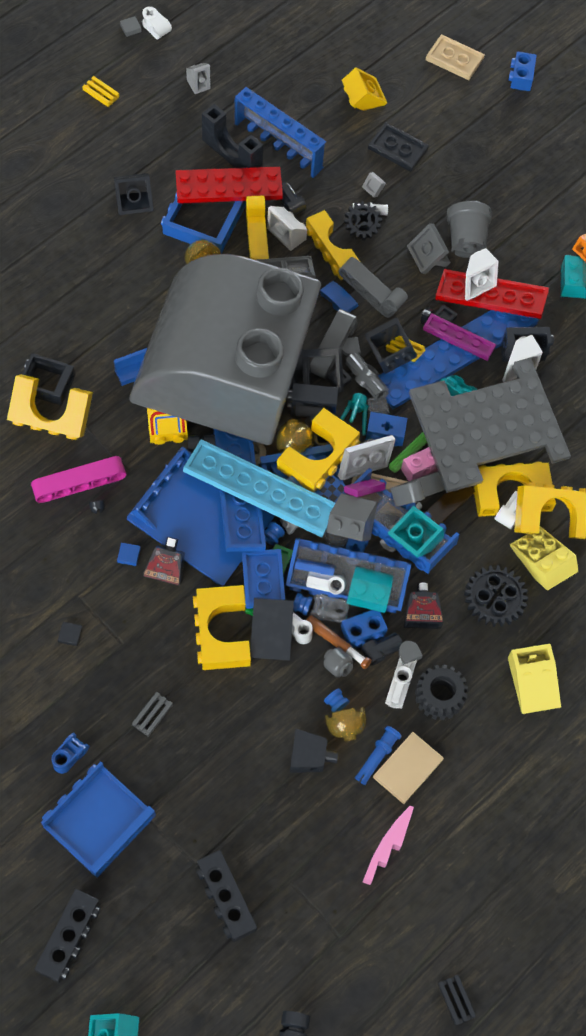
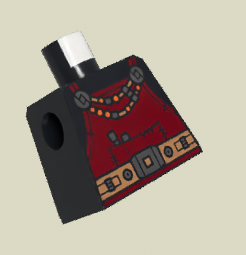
[143,537,185,586]
[404,583,443,629]

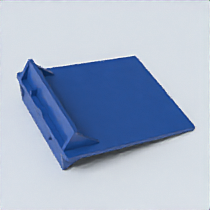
[127,447,275,587]

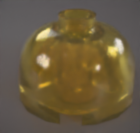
[185,239,221,265]
[276,419,314,453]
[325,707,366,742]

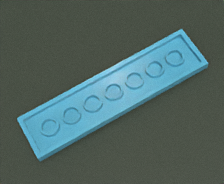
[183,439,335,537]

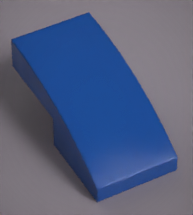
[320,281,358,313]

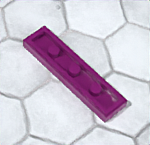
[423,313,496,361]

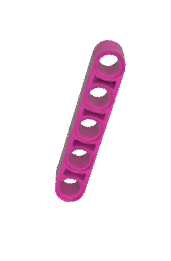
[31,456,127,503]

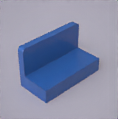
[114,348,147,386]

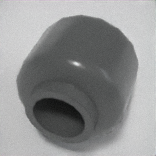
[324,648,353,677]

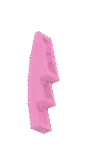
[363,806,414,885]

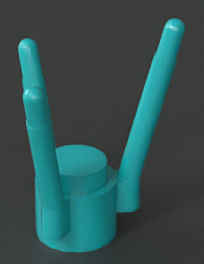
[340,393,368,436]

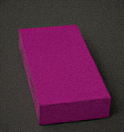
[344,479,385,497]

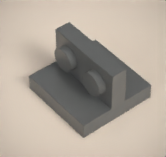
[407,223,451,274]

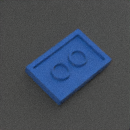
[242,549,285,609]

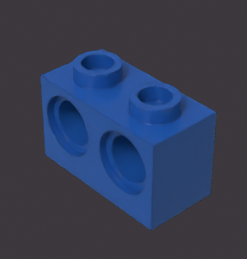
[508,52,536,91]
[341,610,388,648]

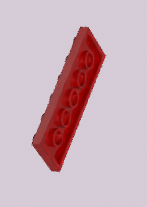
[176,167,283,203]
[436,269,549,319]

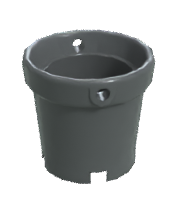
[446,201,493,258]

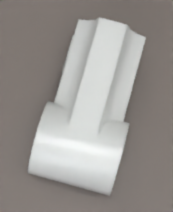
[495,491,517,529]
[306,571,347,594]
[292,612,313,644]

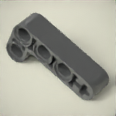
[338,257,408,318]
[310,309,358,379]
[390,471,445,507]

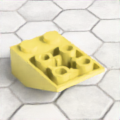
[510,526,578,590]
[508,644,561,714]

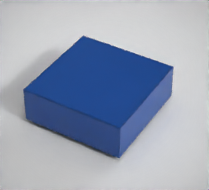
[117,543,141,566]

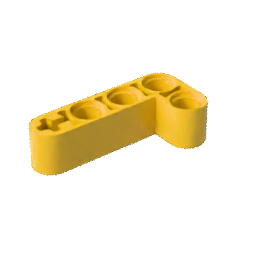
[246,195,269,260]

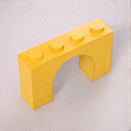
[7,374,93,440]
[277,408,360,493]
[473,462,556,517]
[514,482,586,540]
[193,585,251,670]

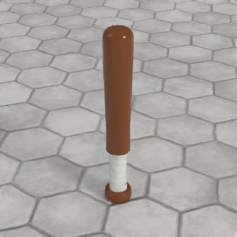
[306,616,371,669]

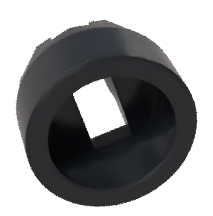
[89,500,105,514]

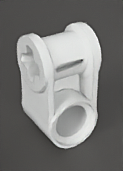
[142,7,172,39]

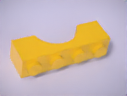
[306,210,359,280]

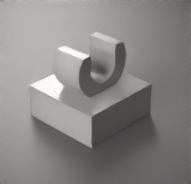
[362,172,386,197]

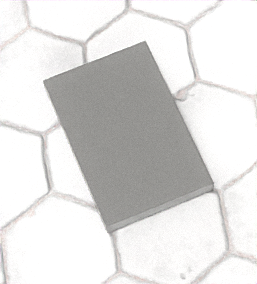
[338,435,396,480]

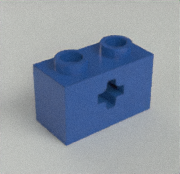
[366,412,408,446]

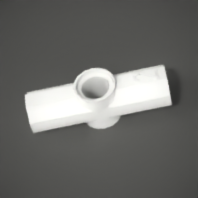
[385,658,417,709]

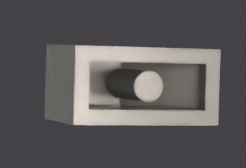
[186,63,210,94]

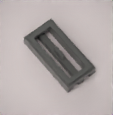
[132,692,173,737]

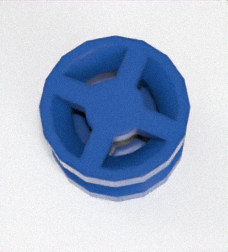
[264,522,285,546]
[293,593,313,616]
[324,689,350,714]

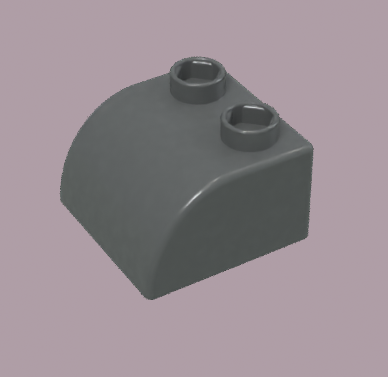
[129,254,321,445]

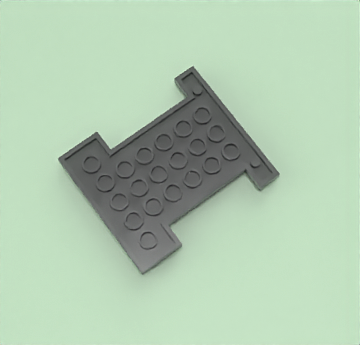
[409,358,571,493]

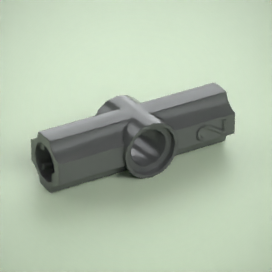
[345,352,389,401]

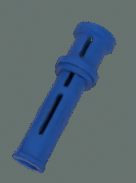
[355,726,402,785]

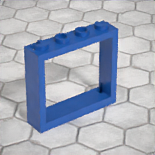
[161,192,246,254]

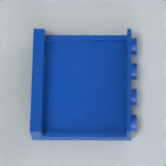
[41,762,156,878]

